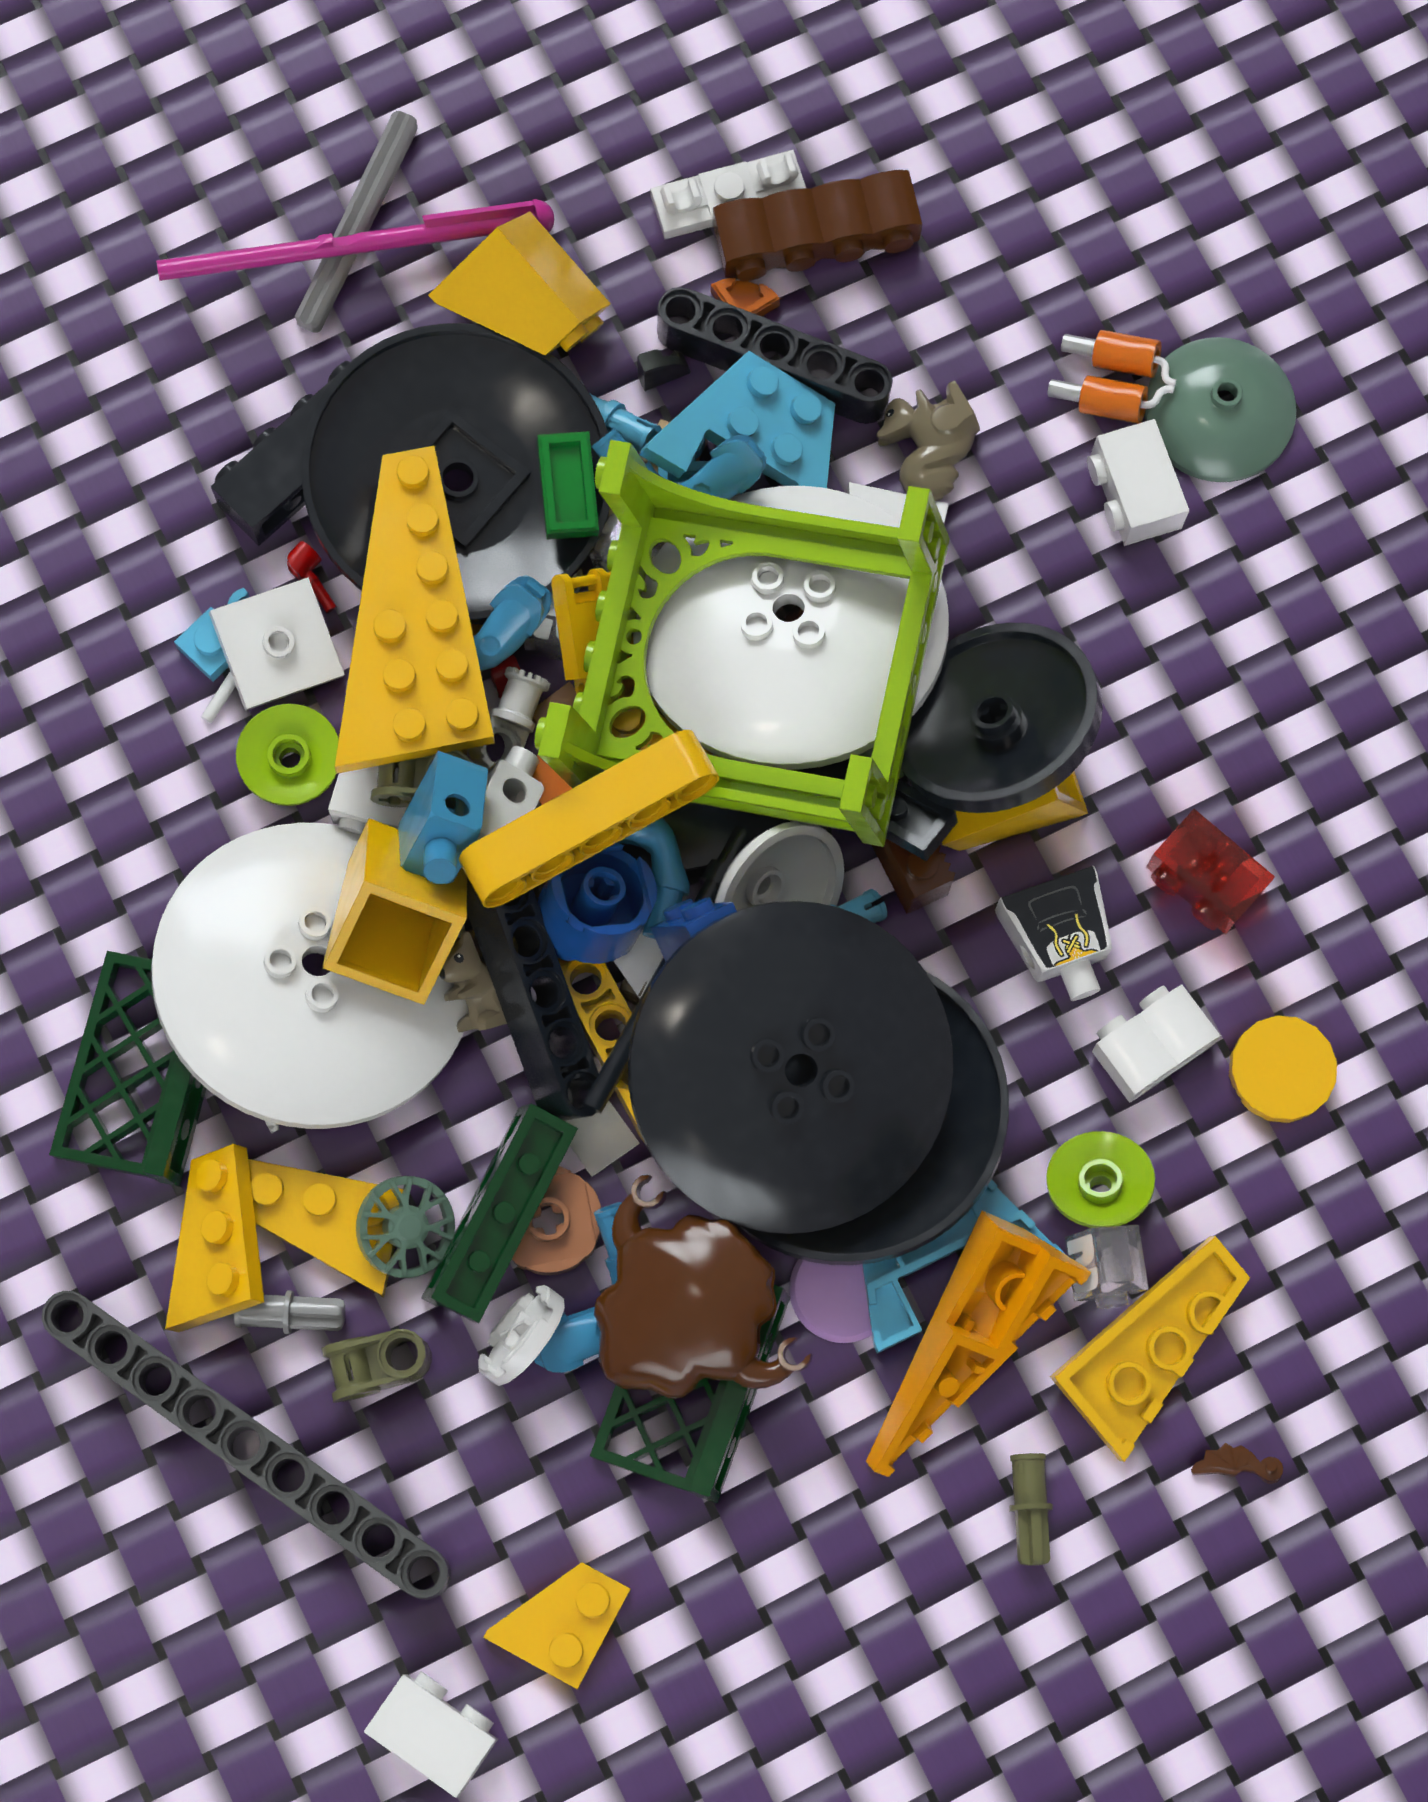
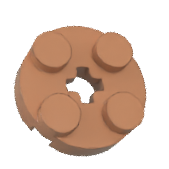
[512,1166,601,1275]

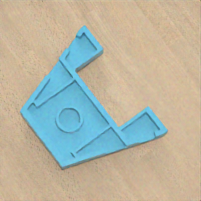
[639,351,835,488]
[862,1179,1065,1353]

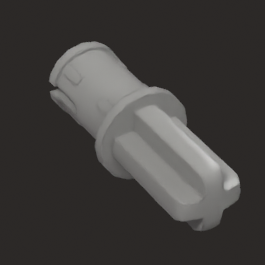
[234,1290,345,1334]

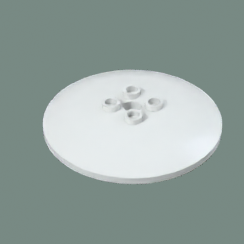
[633,486,949,770]
[151,823,469,1129]

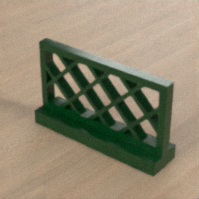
[49,951,207,1187]
[590,1285,790,1503]

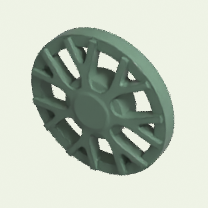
[356,1176,455,1278]

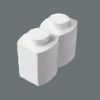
[1092,985,1221,1103]

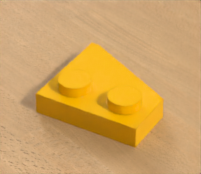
[483,1562,631,1690]

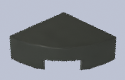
[637,349,691,391]

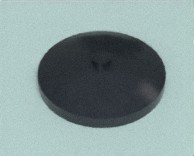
[901,623,1103,813]

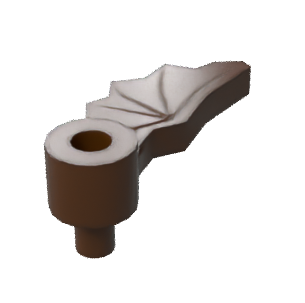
[1191,1443,1283,1484]

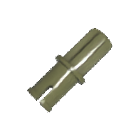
[1009,1453,1053,1566]

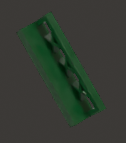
[421,1103,578,1323]

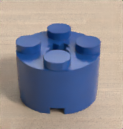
[538,842,657,964]

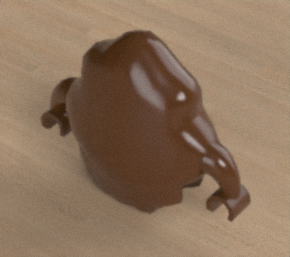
[594,1175,813,1398]

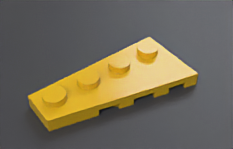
[1050,1236,1250,1462]

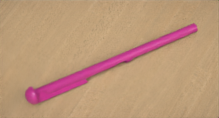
[156,199,554,281]

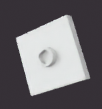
[209,577,345,711]

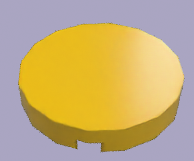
[1229,1016,1337,1123]

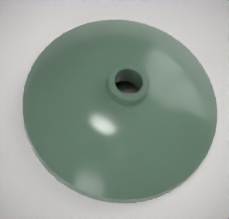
[1144,337,1296,482]

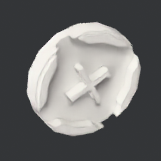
[478,1285,565,1386]

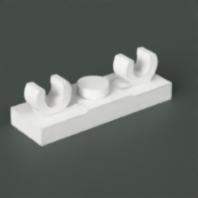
[650,150,806,240]

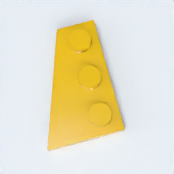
[165,1144,264,1333]
[248,1159,403,1298]

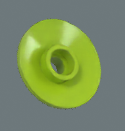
[236,704,339,806]
[1046,1131,1155,1229]

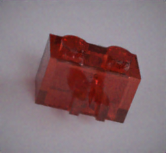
[1146,809,1275,935]

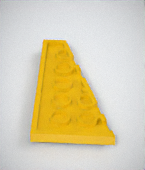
[335,446,495,774]

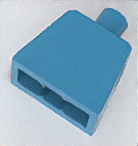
[398,751,488,884]

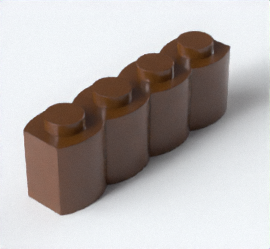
[712,170,923,281]

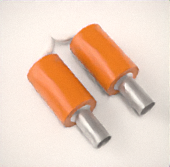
[1048,330,1176,424]

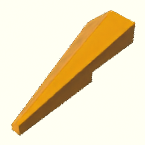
[866,1210,1091,1477]

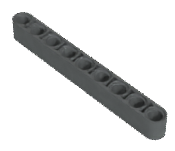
[42,1291,451,1600]

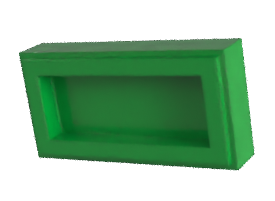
[537,431,599,540]

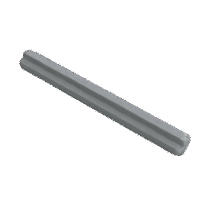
[295,111,418,333]

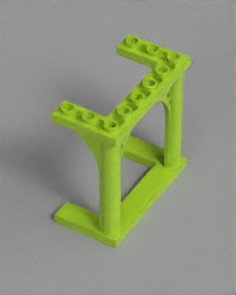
[534,440,950,847]

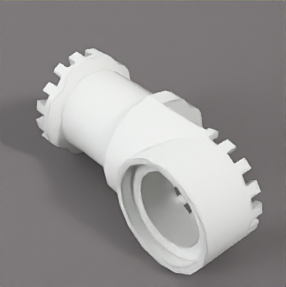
[469,667,551,768]

